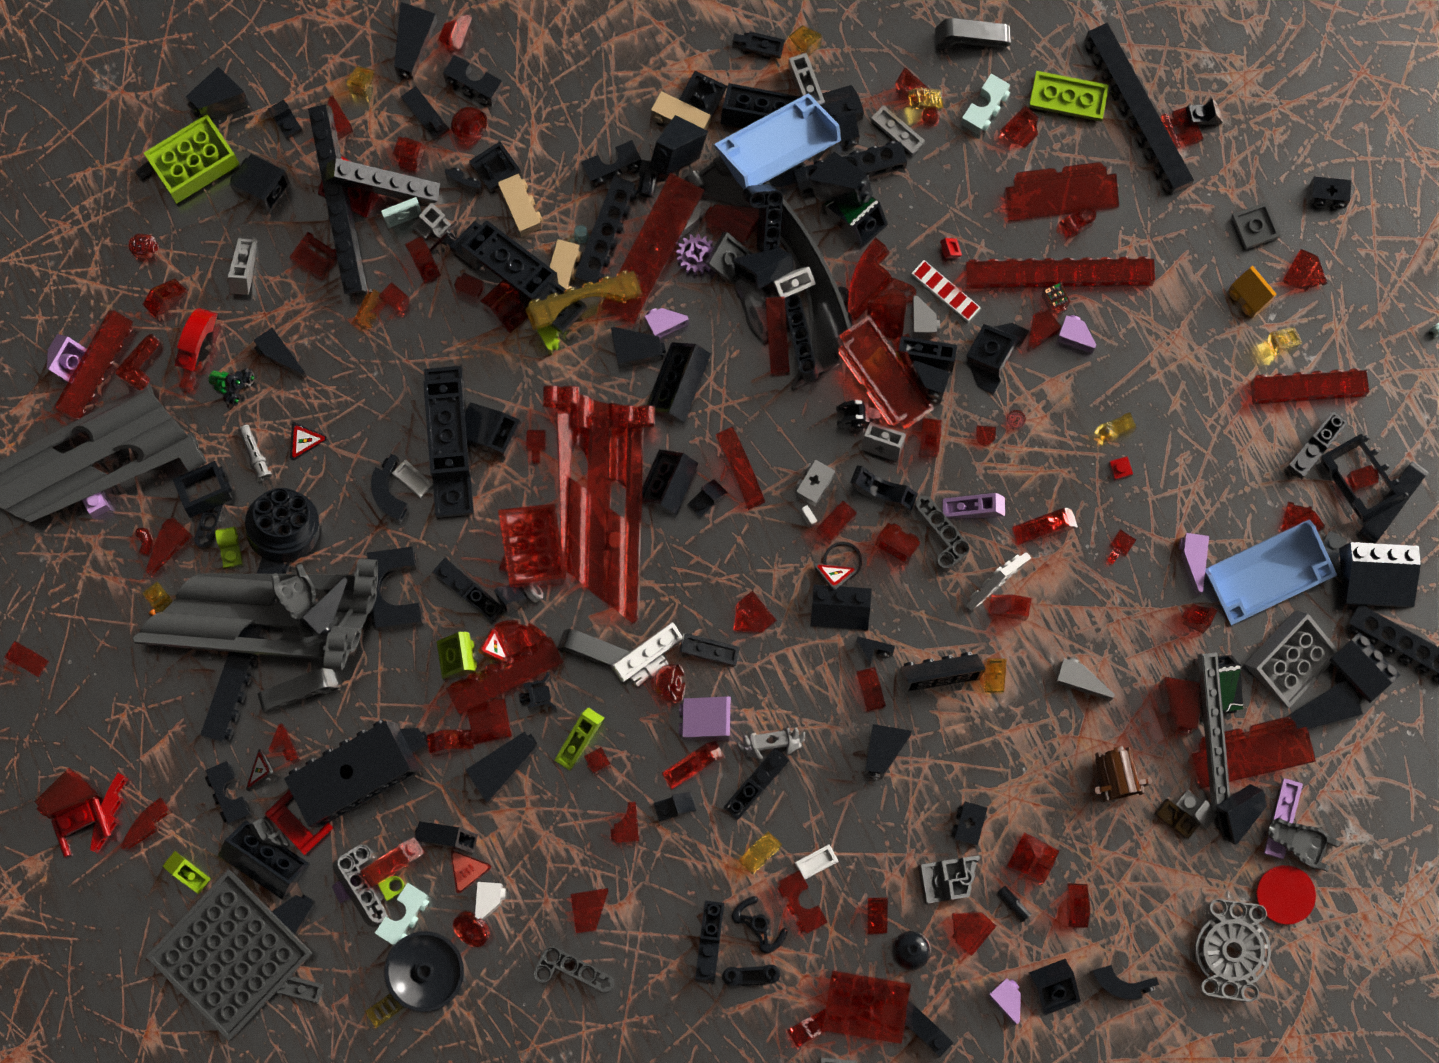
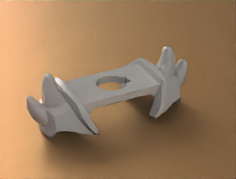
[737,727,805,759]

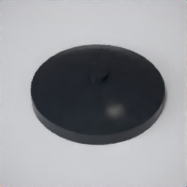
[384,931,464,1012]

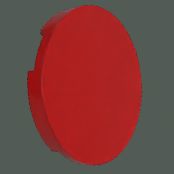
[1256,865,1316,925]

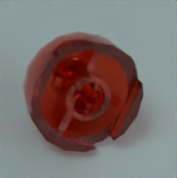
[451,107,487,145]
[651,664,685,703]

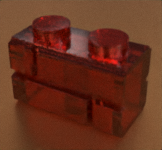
[816,501,857,545]

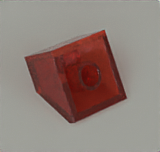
[875,523,921,565]

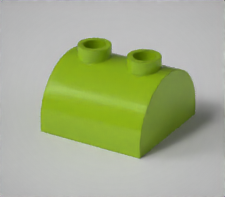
[436,632,477,679]

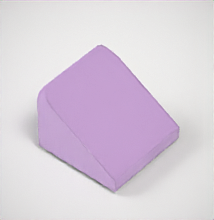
[332,878,358,903]

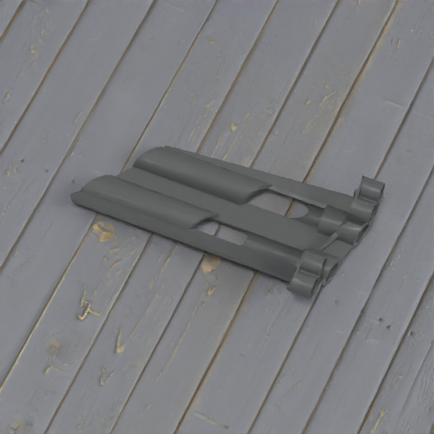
[0,378,207,522]
[133,558,378,670]

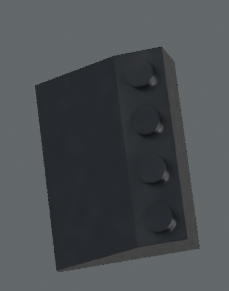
[1339,542,1421,608]
[900,652,985,693]

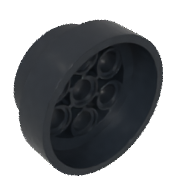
[245,488,320,562]

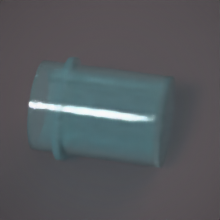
[574,225,589,243]

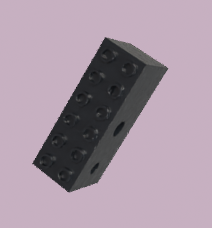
[284,720,421,828]

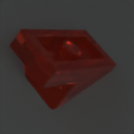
[895,68,930,105]
[5,641,49,678]
[269,723,301,764]
[866,897,888,934]

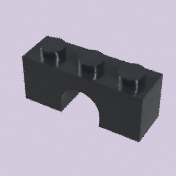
[443,55,503,105]
[581,140,642,187]
[205,761,253,826]

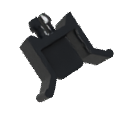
[519,672,558,713]

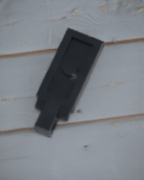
[732,31,785,59]

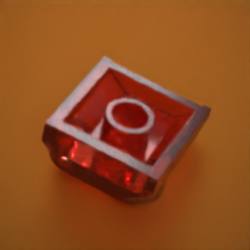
[467,699,512,745]

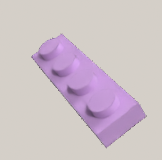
[1264,778,1303,860]

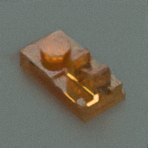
[352,289,380,329]

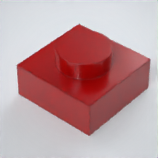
[940,238,962,259]
[1109,456,1133,481]

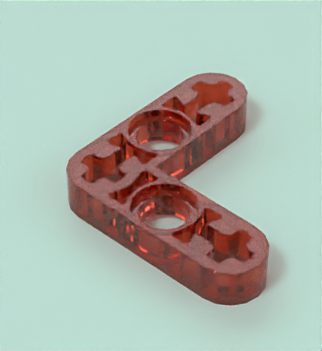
[116,334,160,391]

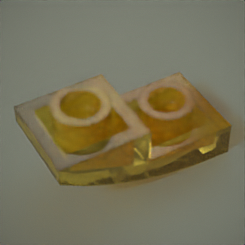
[142,581,173,613]
[739,831,782,874]

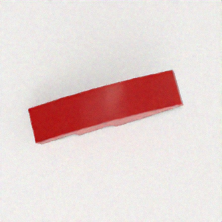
[90,772,128,853]

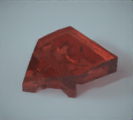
[1283,249,1328,292]
[1281,502,1325,532]
[734,591,778,633]
[952,911,997,956]

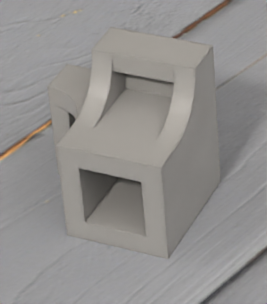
[411,203,451,240]

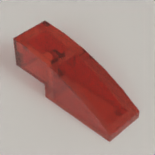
[121,797,172,852]

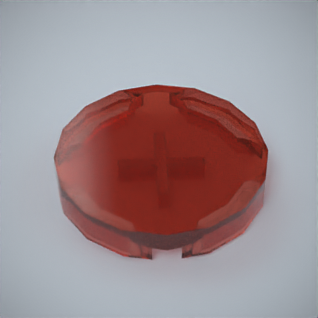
[453,911,490,947]

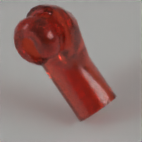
[135,527,153,556]

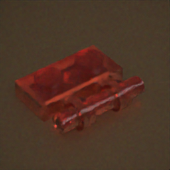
[1160,107,1204,149]

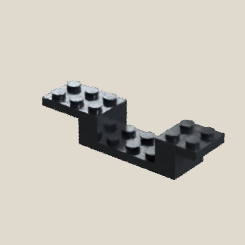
[450,220,588,335]
[423,365,474,518]

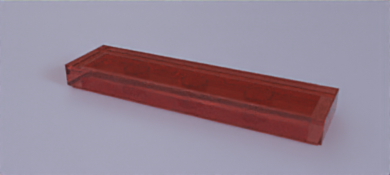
[765,297,790,374]

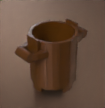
[1090,746,1153,802]

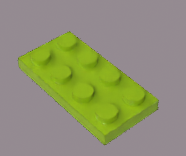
[1029,71,1109,122]

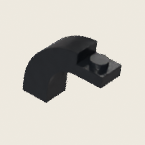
[371,454,409,524]
[850,465,918,511]

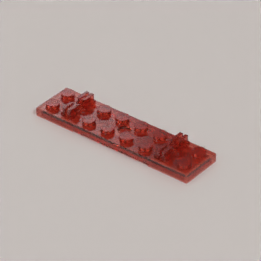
[601,173,704,325]

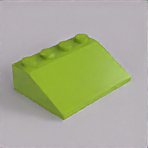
[144,114,240,204]

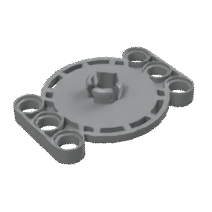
[1195,899,1271,1002]

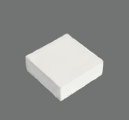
[801,505,817,528]

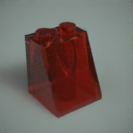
[1158,677,1202,737]
[34,768,104,819]

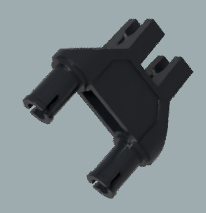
[722,965,781,987]

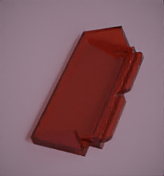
[1004,162,1119,222]
[838,315,934,429]
[1191,717,1316,789]

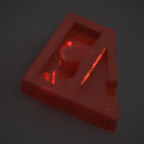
[570,888,609,934]

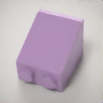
[679,697,731,741]

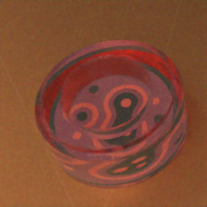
[1006,410,1026,430]

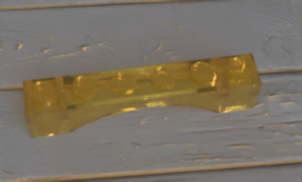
[525,270,642,331]

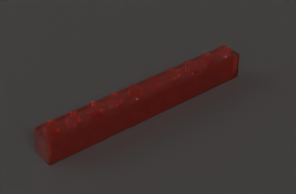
[964,256,1155,289]

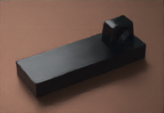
[401,86,449,141]
[679,633,740,666]

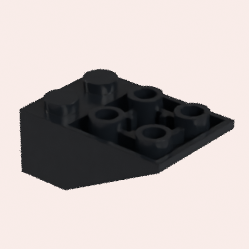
[465,402,522,459]

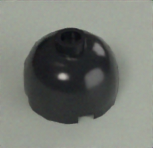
[892,930,931,971]

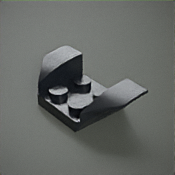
[966,323,1029,394]

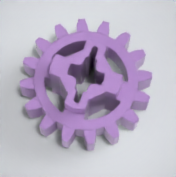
[676,234,714,275]

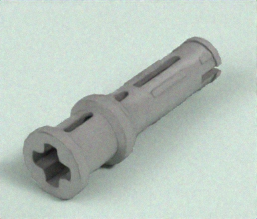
[238,425,272,482]

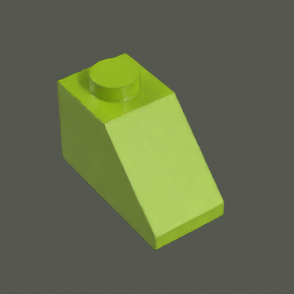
[162,851,211,894]

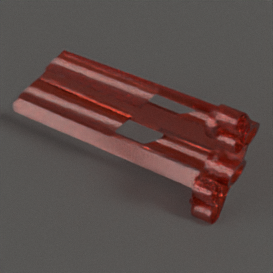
[543,385,655,623]

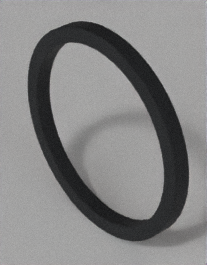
[824,542,862,580]

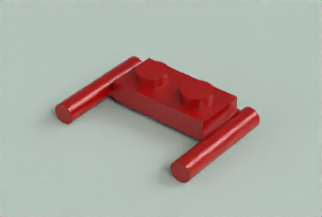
[265,790,333,855]
[51,799,111,858]

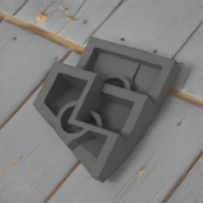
[918,855,980,904]

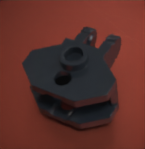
[836,400,881,429]

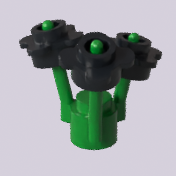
[208,368,254,409]

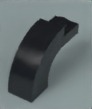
[1090,965,1159,1001]

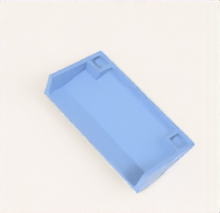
[714,93,841,189]
[1205,519,1337,625]

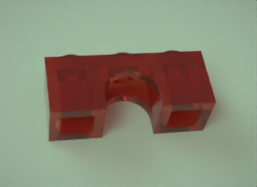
[777,870,828,935]

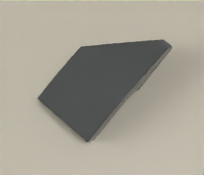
[248,816,288,847]

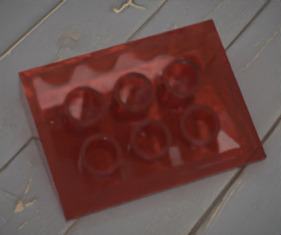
[498,503,567,586]

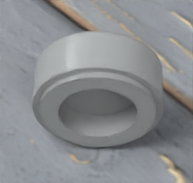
[525,582,543,602]

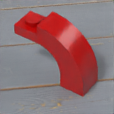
[174,308,218,371]

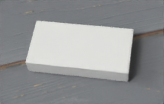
[392,460,433,499]
[795,845,839,880]

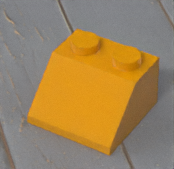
[1228,265,1277,318]

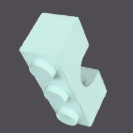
[961,74,1011,136]
[375,883,429,945]

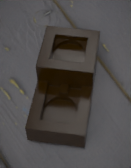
[1155,799,1200,839]

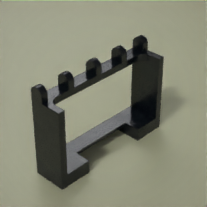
[1321,433,1409,523]

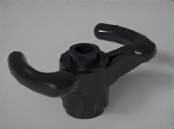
[731,896,788,954]

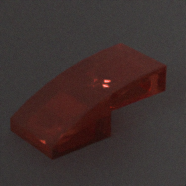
[856,667,886,711]

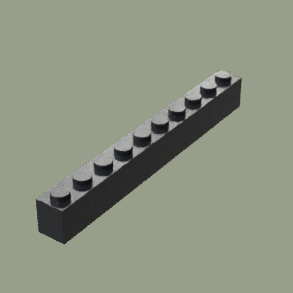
[1085,23,1194,196]
[308,104,368,295]
[200,557,290,745]

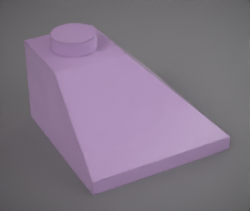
[47,334,97,388]

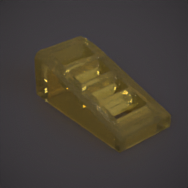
[908,88,944,109]
[365,994,405,1028]

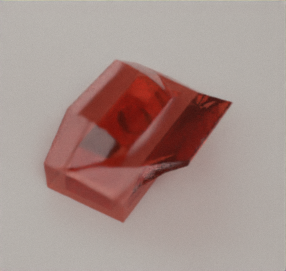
[438,14,472,53]
[999,105,1039,148]

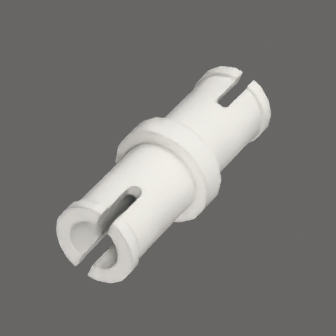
[630,655,668,687]

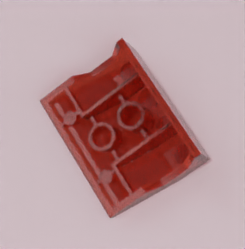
[823,969,911,1044]

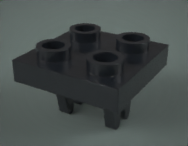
[679,71,728,119]
[469,141,521,193]

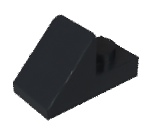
[1185,99,1223,125]
[268,100,303,140]
[687,479,728,519]
[856,636,895,666]
[653,792,697,823]

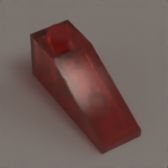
[1013,508,1077,545]
[146,517,193,577]
[662,741,725,790]
[360,837,425,888]

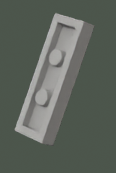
[871,105,925,156]

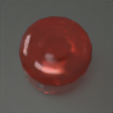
[921,106,940,126]

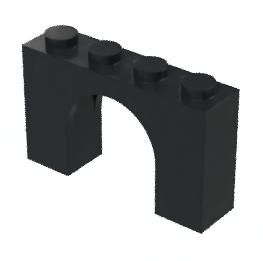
[366,546,424,631]

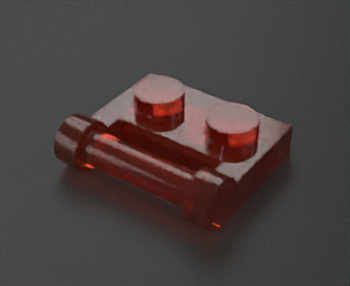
[289,232,337,279]

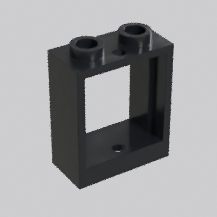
[173,461,233,518]

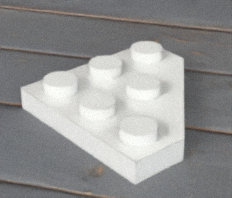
[966,553,1031,611]

